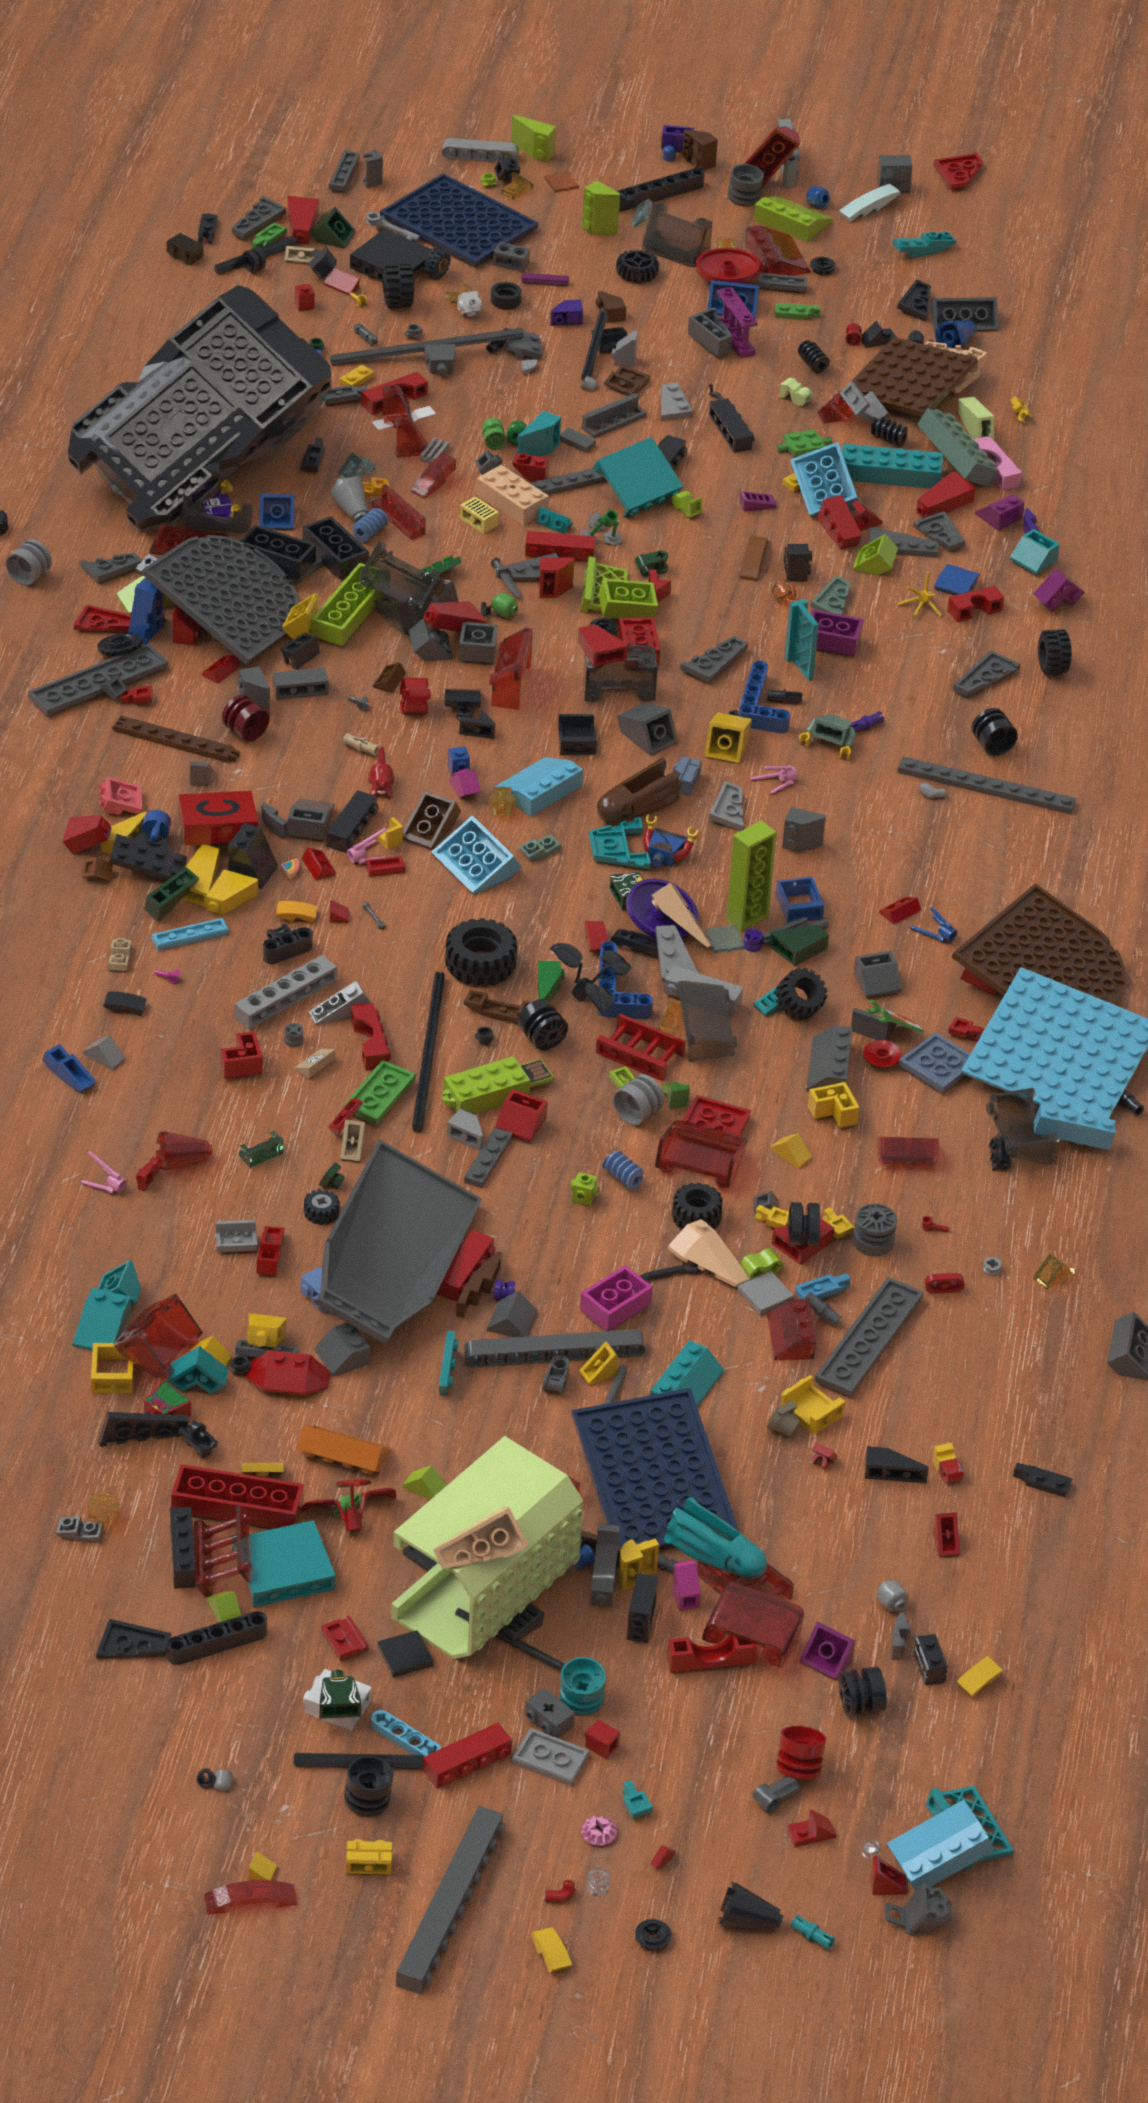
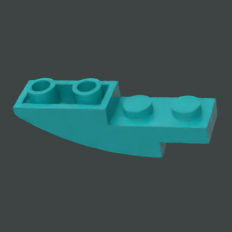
[892,231,956,258]

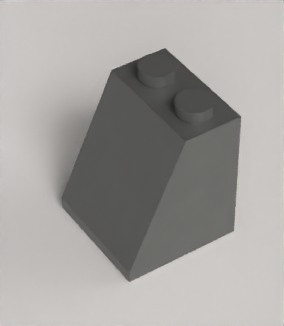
[617,703,678,755]

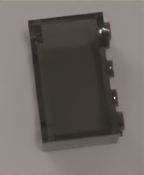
[583,645,658,702]

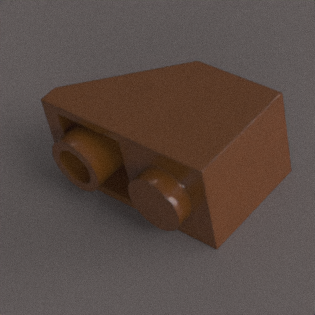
[595,291,627,323]

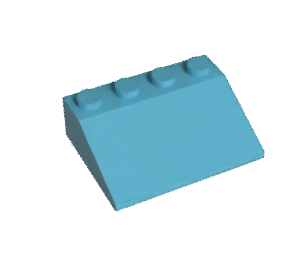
[790,442,859,517]
[493,757,583,817]
[432,816,521,894]
[887,1800,995,1891]

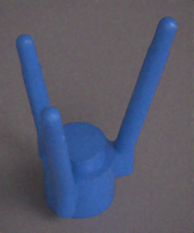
[910,907,958,942]

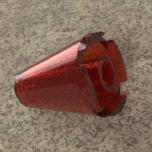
[156,1131,213,1171]

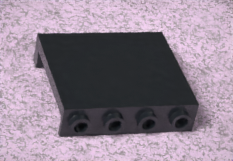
[350,229,432,282]

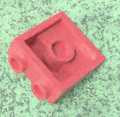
[98,777,142,815]

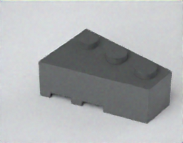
[688,307,732,357]

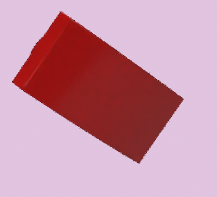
[584,920,608,953]

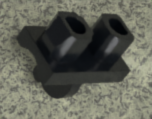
[178,1420,218,1458]

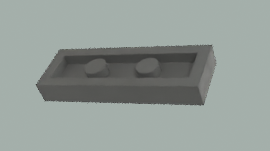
[758,273,808,292]
[235,1339,299,1358]

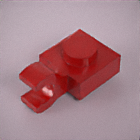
[948,1017,984,1042]

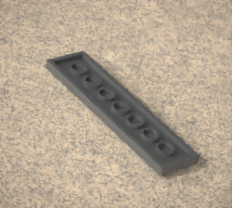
[28,643,168,716]
[815,1277,924,1397]

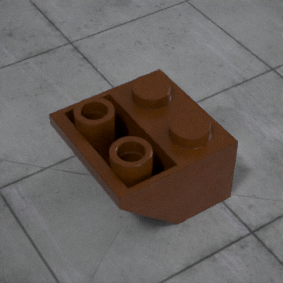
[682,130,718,170]

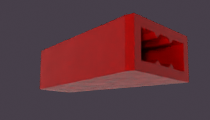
[287,195,319,244]
[916,471,976,518]
[423,601,487,632]

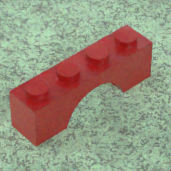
[361,372,428,415]
[351,1003,391,1070]
[667,1631,757,1673]

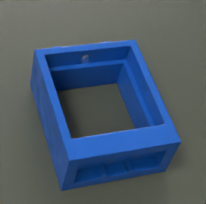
[776,877,824,923]

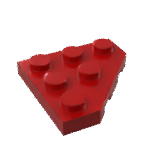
[933,153,983,190]

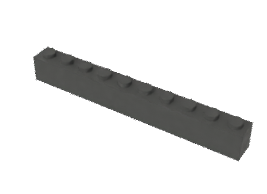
[396,1806,506,1994]

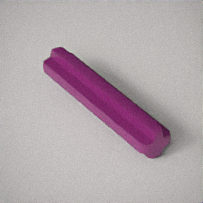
[521,273,569,285]

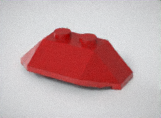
[246,1350,330,1396]

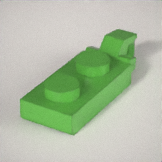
[251,223,287,248]
[775,303,820,320]

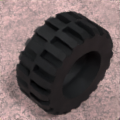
[445,918,517,987]

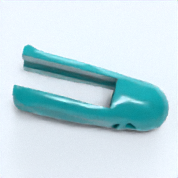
[664,1497,767,1579]

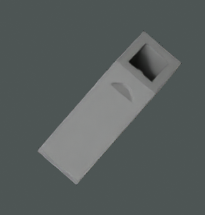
[309,981,371,1025]

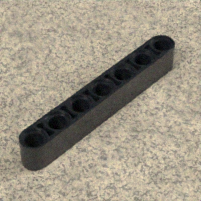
[617,168,705,212]

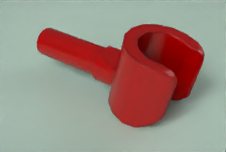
[922,1216,949,1232]

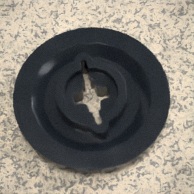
[97,633,143,656]

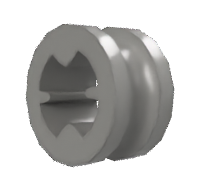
[366,212,380,226]
[983,1257,1002,1276]

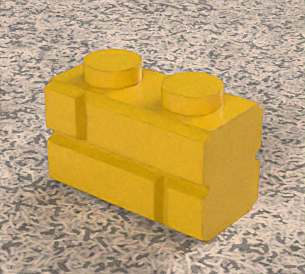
[346,1839,392,1875]

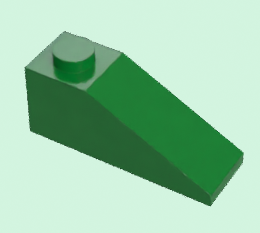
[537,961,565,1002]

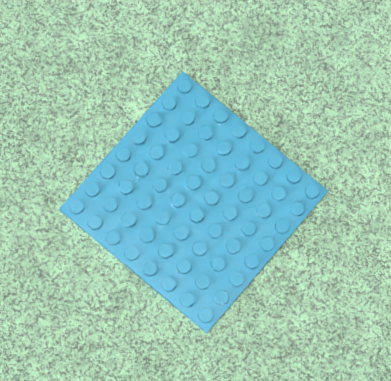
[961,967,1148,1118]

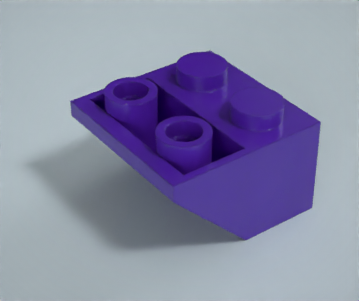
[661,125,694,151]

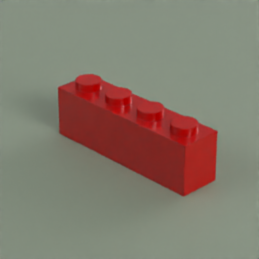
[525,531,596,562]
[437,1230,496,1302]
[423,1722,512,1789]

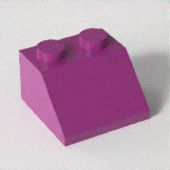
[975,494,1025,530]

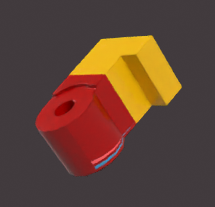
[932,1443,964,1484]

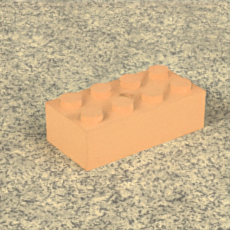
[476,465,548,525]

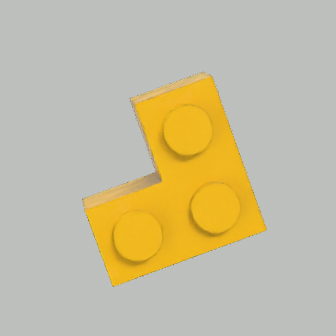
[808,1082,860,1128]

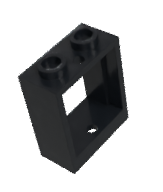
[627,1573,658,1643]

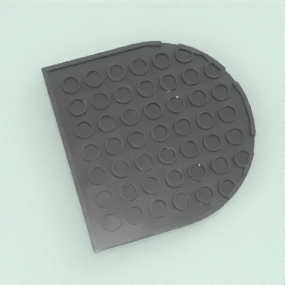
[141,535,299,664]

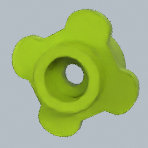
[480,173,497,187]

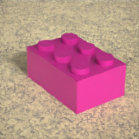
[580,1265,653,1331]

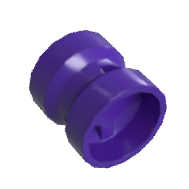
[494,1280,515,1300]

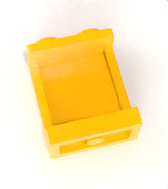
[781,1375,845,1435]

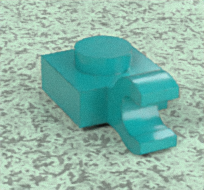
[622,1781,653,1819]

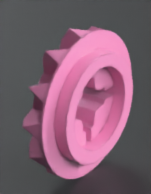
[582,1815,617,1846]

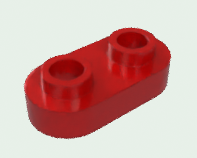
[924,1273,965,1294]

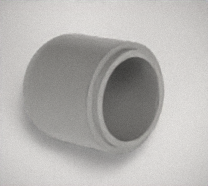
[581,376,597,391]
[214,1770,233,1792]

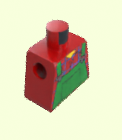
[144,1380,191,1417]

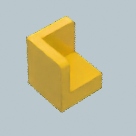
[377,817,403,849]

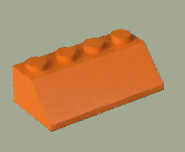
[297,1425,391,1474]

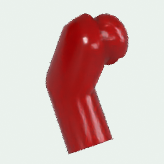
[545,1880,576,1902]

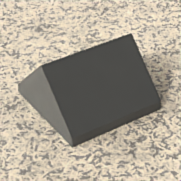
[851,1008,897,1041]
[487,1291,537,1337]

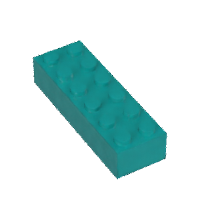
[842,444,943,488]

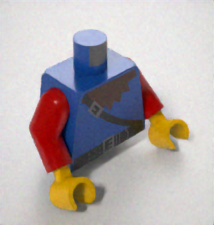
[643,814,700,868]

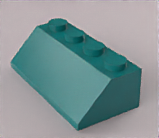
[650,1340,724,1407]

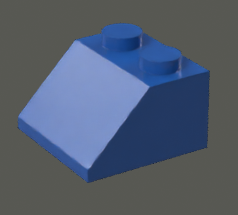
[259,494,295,529]

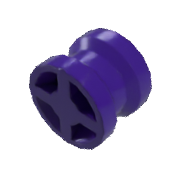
[743,929,763,952]

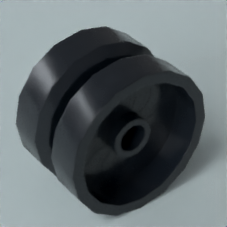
[787,1202,820,1246]

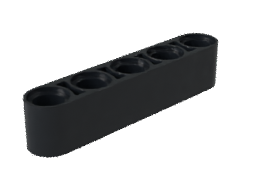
[167,1611,267,1665]

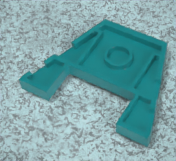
[588,817,651,869]

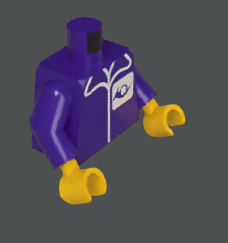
[194,480,242,529]

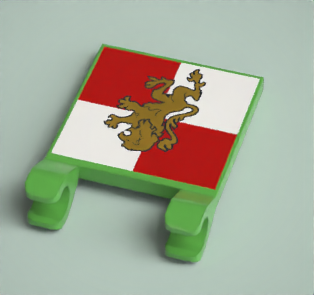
[865,1000,924,1033]

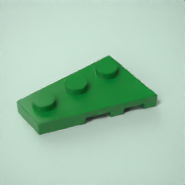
[403,555,462,584]

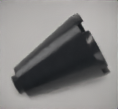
[718,1882,783,1931]

